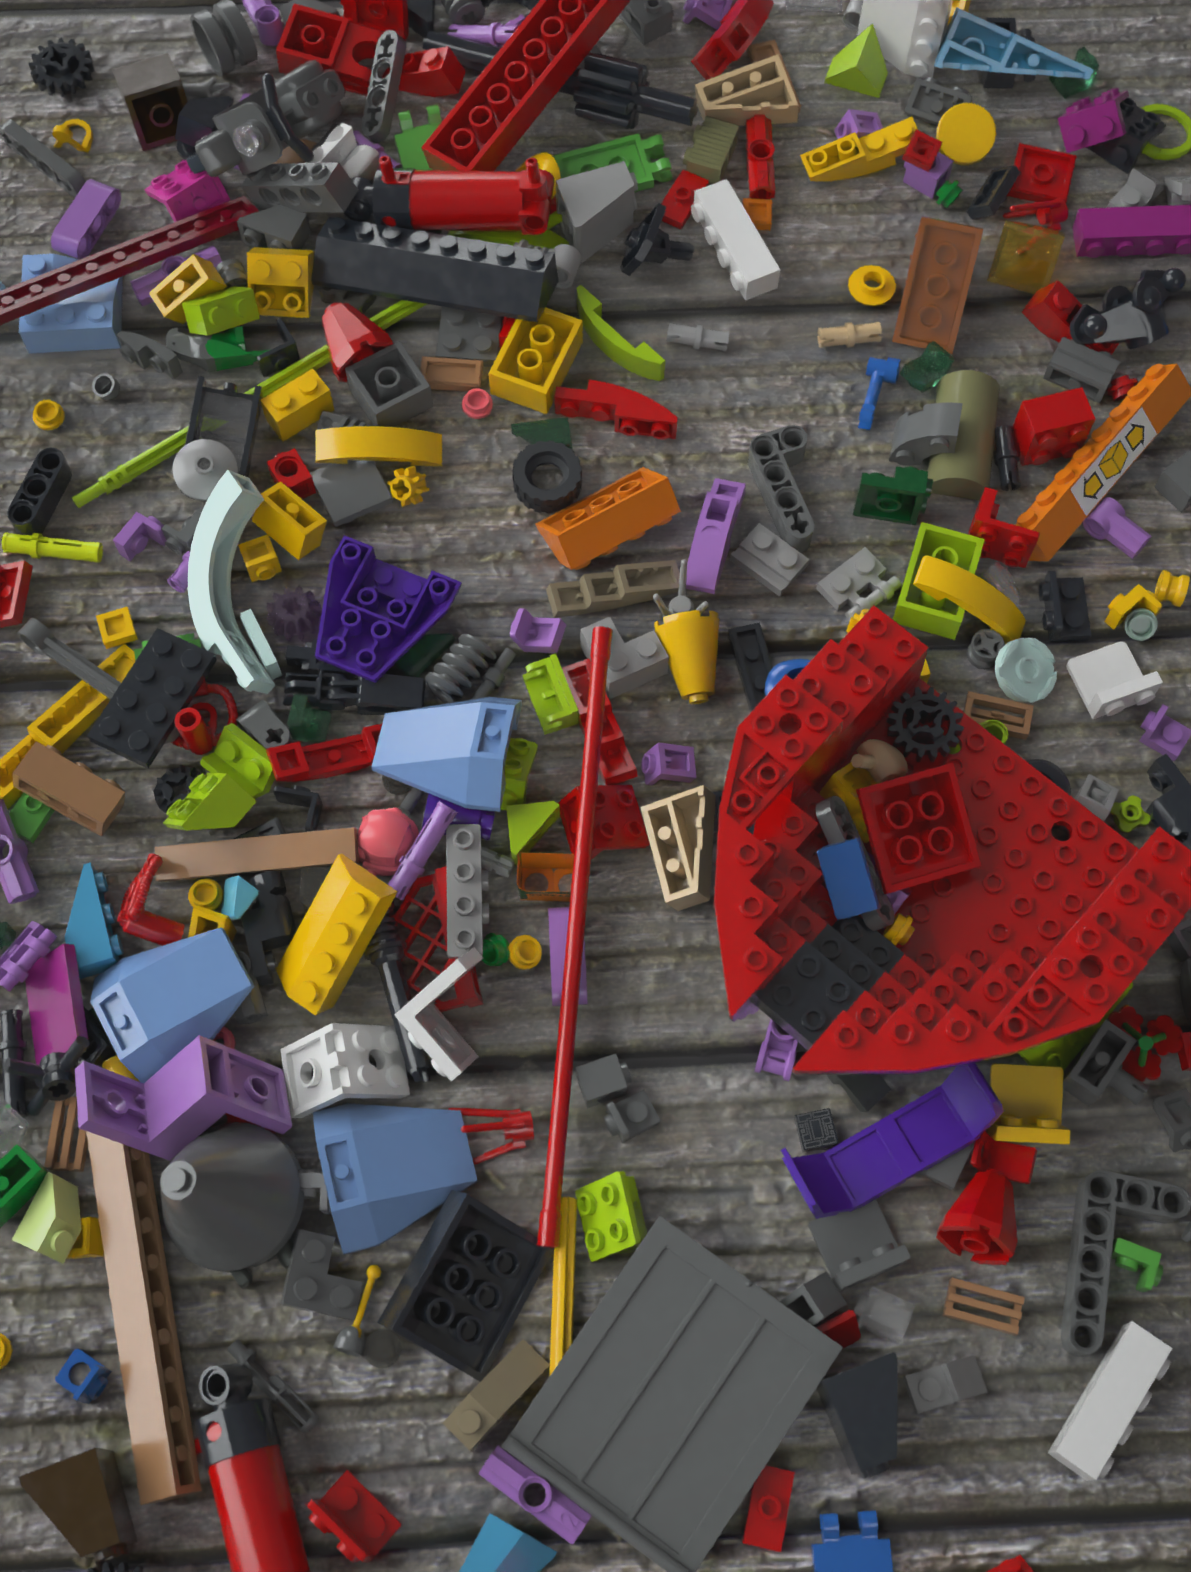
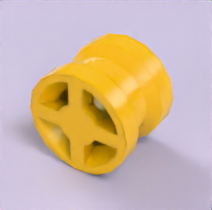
[1154,570,1190,607]

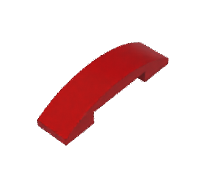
[266,723,383,782]

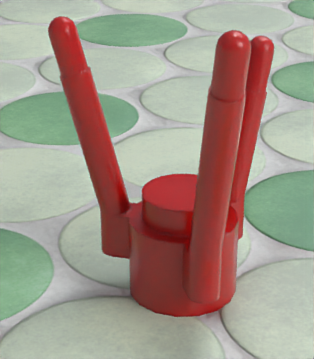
[1003,198,1068,254]
[448,1107,534,1165]

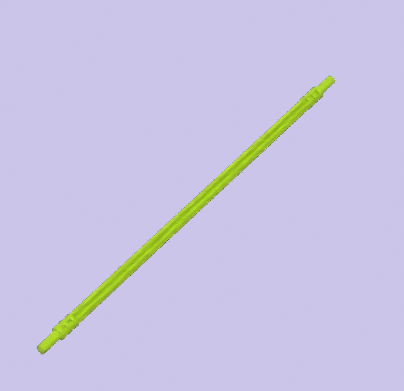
[71,211,563,509]

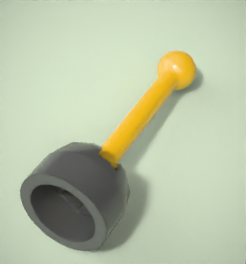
[333,1265,381,1357]

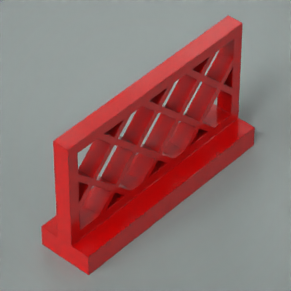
[392,866,483,1012]

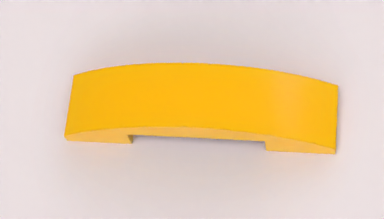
[315,426,442,467]
[913,555,1026,645]

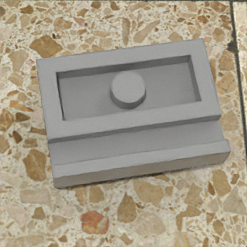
[730,523,810,597]

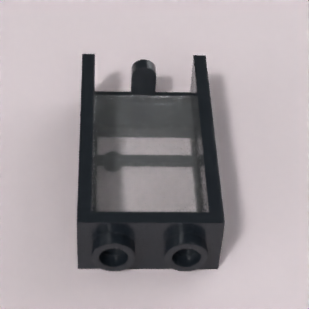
[180,376,263,500]

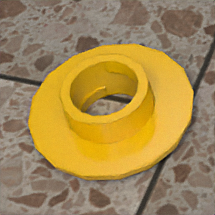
[848,265,896,306]

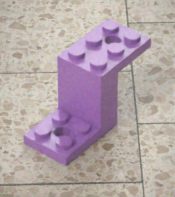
[75,1035,292,1161]

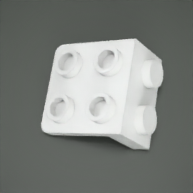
[1066,642,1163,719]

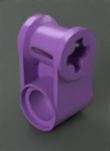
[754,1019,798,1081]

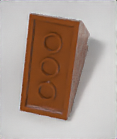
[892,216,983,354]

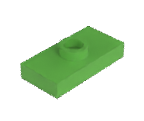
[9,792,55,843]

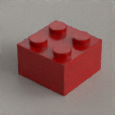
[1013,387,1096,466]

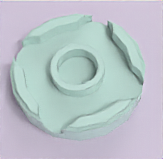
[995,637,1057,704]

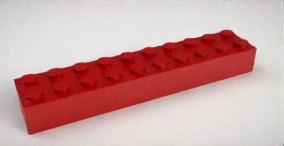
[421,0,631,171]

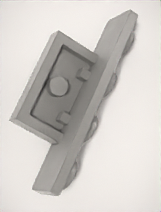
[446,824,489,959]

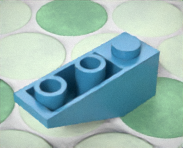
[64,862,124,979]

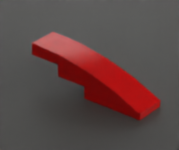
[562,659,638,785]

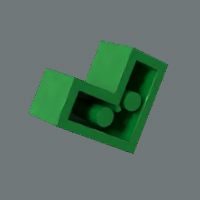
[0,1144,48,1228]

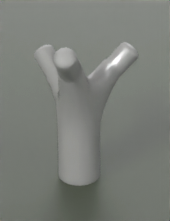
[183,77,230,98]

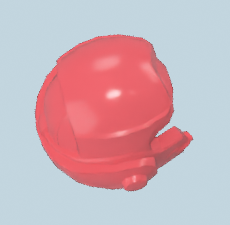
[357,807,419,876]

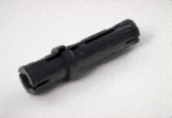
[0,1009,28,1119]

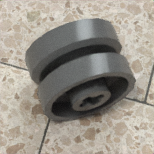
[190,0,258,77]

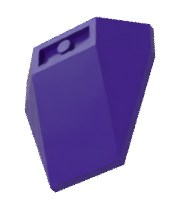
[315,535,462,683]

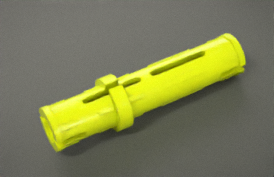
[2,532,103,563]

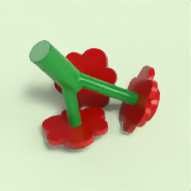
[1108,1005,1182,1082]

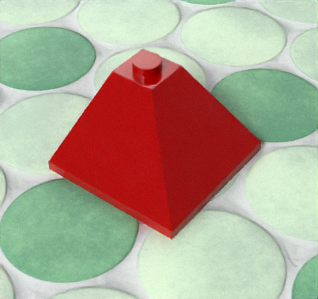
[856,763,981,894]

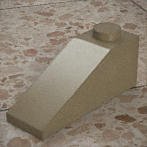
[443,1339,550,1453]

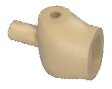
[851,739,908,783]

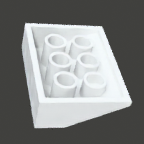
[857,0,953,79]

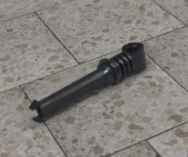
[364,899,431,1083]

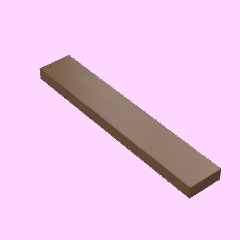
[155,827,359,882]

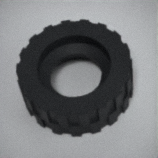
[512,440,582,514]

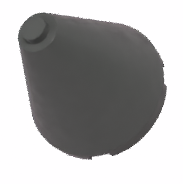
[160,1122,304,1272]

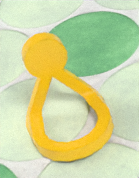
[52,119,93,152]

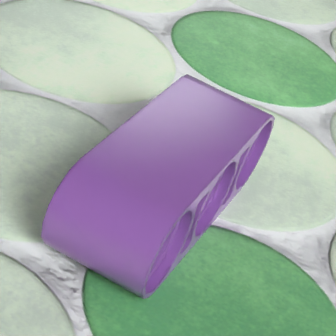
[51,179,121,259]
[548,907,588,1006]

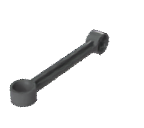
[17,618,180,744]

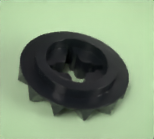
[153,765,201,813]

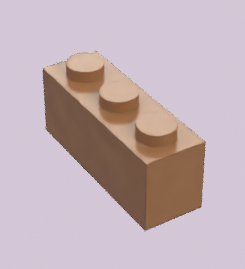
[13,741,125,837]

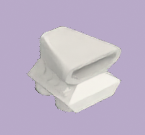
[306,123,379,181]

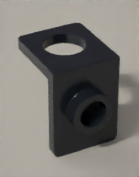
[257,318,300,377]
[273,785,323,832]

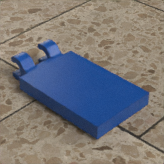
[811,1510,893,1572]

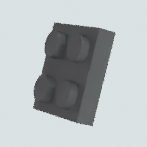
[436,307,503,367]

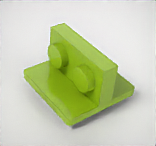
[575,1171,647,1262]

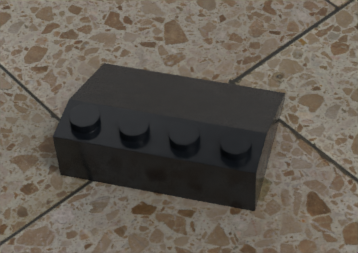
[377,1190,554,1382]

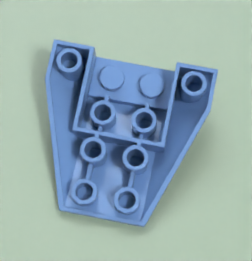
[372,697,522,812]
[90,927,255,1084]
[313,1103,478,1255]

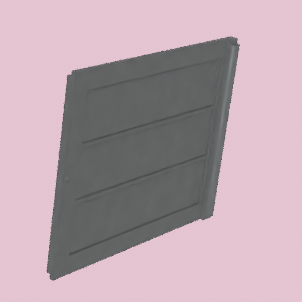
[502,1216,843,1572]

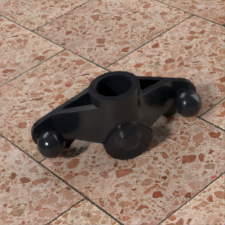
[1070,268,1186,349]

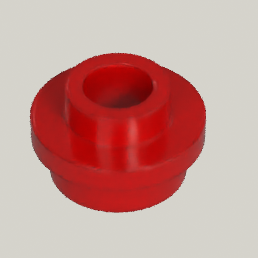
[1106,375,1138,401]

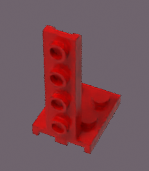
[340,0,409,40]

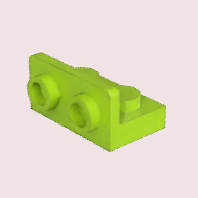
[200,723,275,799]

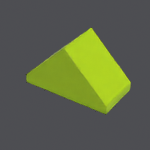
[506,801,560,866]

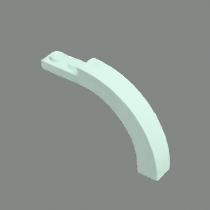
[188,470,275,694]

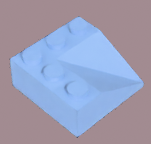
[19,254,123,354]

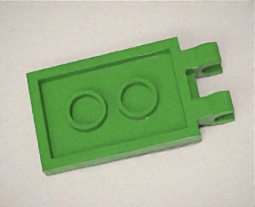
[394,104,442,170]
[554,133,672,192]

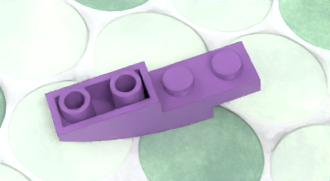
[686,478,746,594]

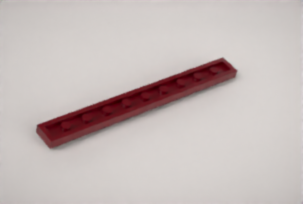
[0,195,259,326]

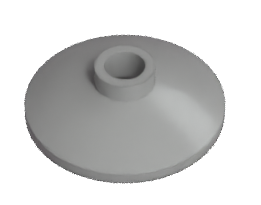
[173,439,238,501]

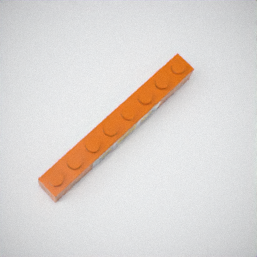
[1015,364,1191,562]

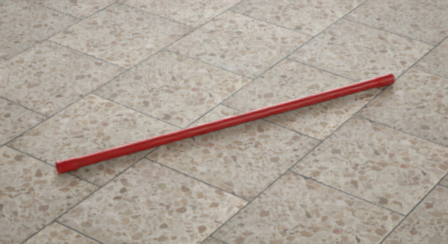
[537,626,613,1248]

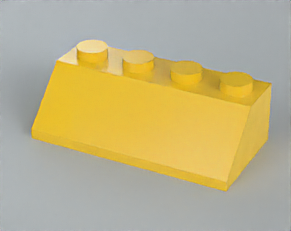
[276,853,398,1016]

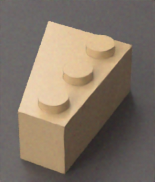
[695,54,798,126]
[640,785,716,911]

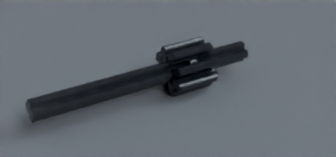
[422,30,698,130]

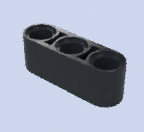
[7,447,72,535]

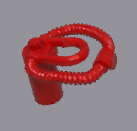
[171,680,238,755]
[117,853,185,946]

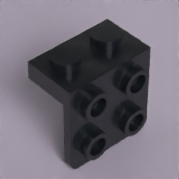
[1086,97,1166,174]

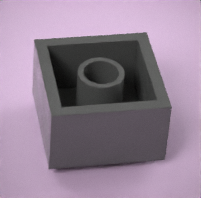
[345,341,433,427]

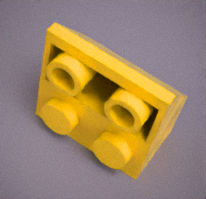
[247,247,314,318]

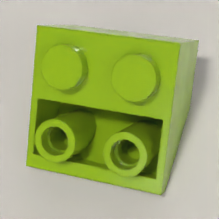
[163,772,257,831]

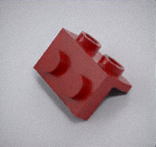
[0,560,33,628]

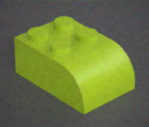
[892,522,985,640]

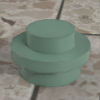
[1124,608,1158,641]

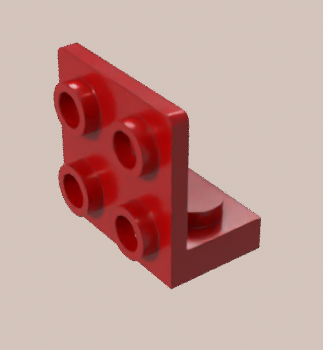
[968,487,1040,568]
[558,785,650,860]
[306,1470,403,1563]

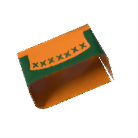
[517,853,574,902]

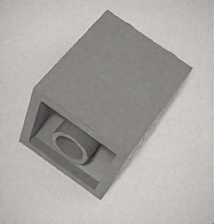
[556,161,638,264]

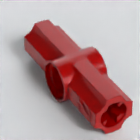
[746,114,775,200]

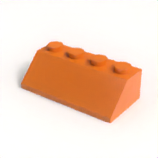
[535,467,681,570]

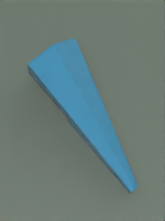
[934,7,1094,79]
[459,1513,557,1572]

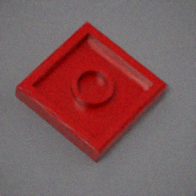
[1007,143,1077,203]

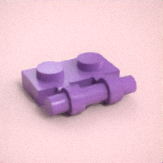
[0,921,57,992]

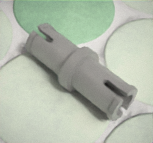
[666,322,730,352]

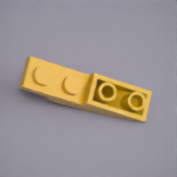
[800,117,918,182]

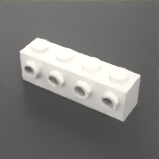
[691,179,780,301]
[1048,1321,1172,1481]

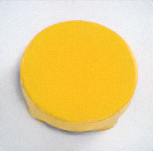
[936,103,996,165]

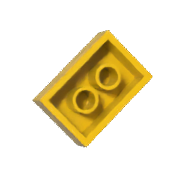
[488,307,583,414]

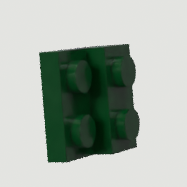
[853,466,933,525]

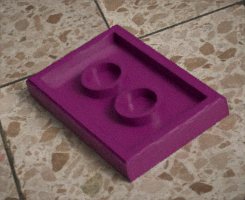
[25,944,88,1065]

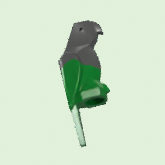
[165,326,269,372]

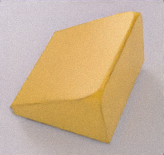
[66,1217,104,1259]

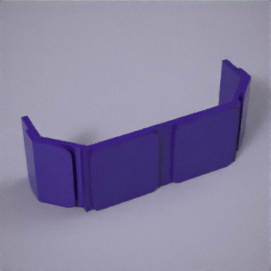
[781,1062,1004,1219]

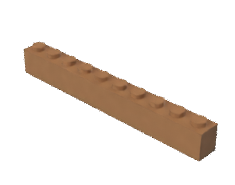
[86,1131,202,1505]

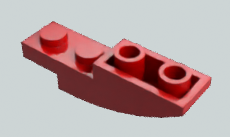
[691,0,774,80]
[554,380,678,440]

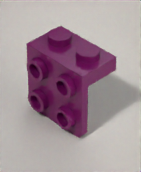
[1057,87,1129,153]

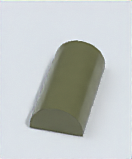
[927,370,1000,500]

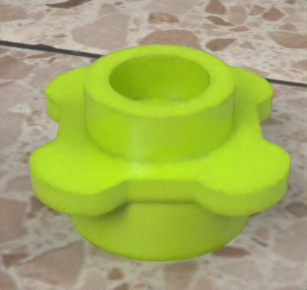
[1110,795,1150,833]

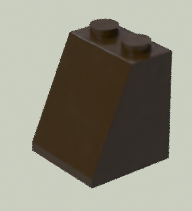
[112,52,188,151]
[19,1448,138,1562]

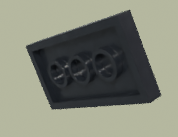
[87,628,217,769]

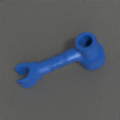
[858,357,901,430]

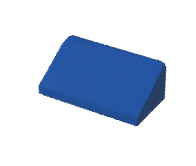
[817,838,880,920]

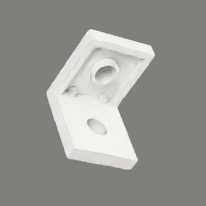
[395,947,483,1081]
[280,1023,410,1118]

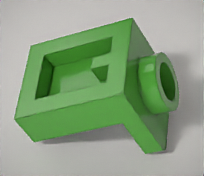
[1111,1238,1163,1293]

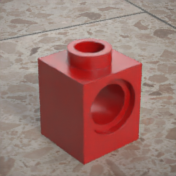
[267,448,316,500]

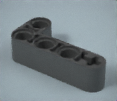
[748,425,814,553]

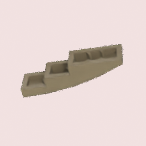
[546,560,680,618]

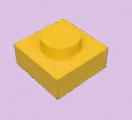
[96,606,138,649]

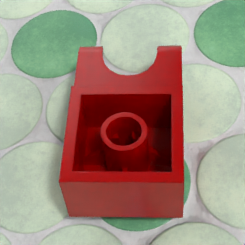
[276,3,383,96]

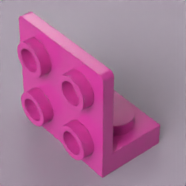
[145,160,230,222]

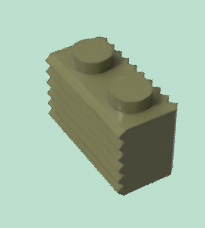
[683,116,740,185]

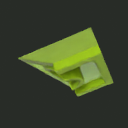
[824,23,888,98]

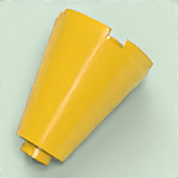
[654,610,720,705]

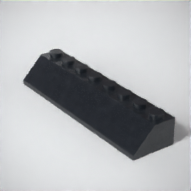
[311,217,559,323]

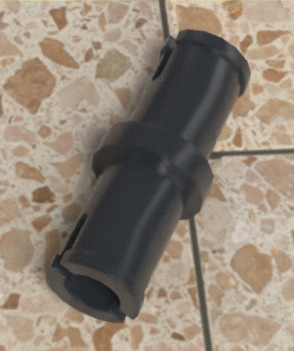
[994,425,1021,491]

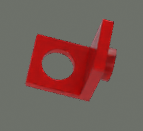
[970,1131,1038,1184]

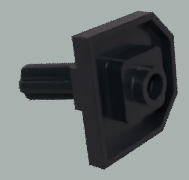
[620,203,694,276]

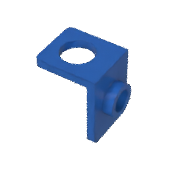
[55,1349,112,1404]

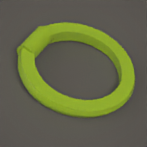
[1141,104,1191,160]

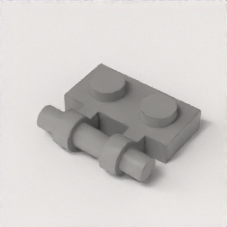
[816,547,902,621]

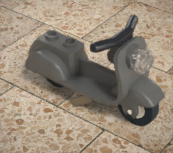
[186,60,346,177]

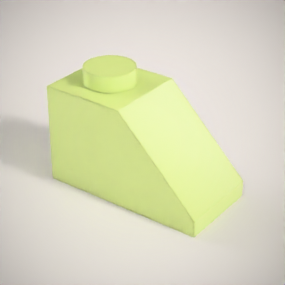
[12,1172,82,1264]

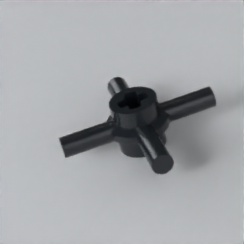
[3,1036,90,1116]

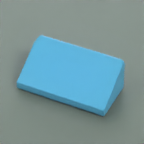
[221,876,259,920]

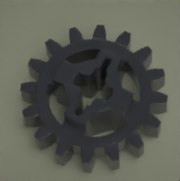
[29,38,95,97]
[887,687,964,762]

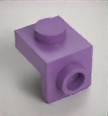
[510,608,566,653]

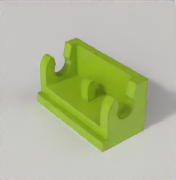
[522,654,579,735]

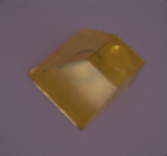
[987,220,1065,294]

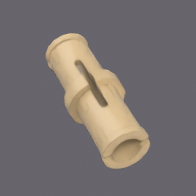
[818,322,882,348]

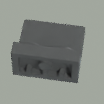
[808,1199,911,1292]

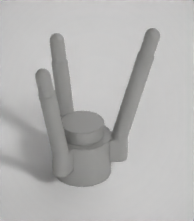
[653,559,709,621]

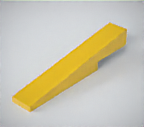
[0,644,136,810]

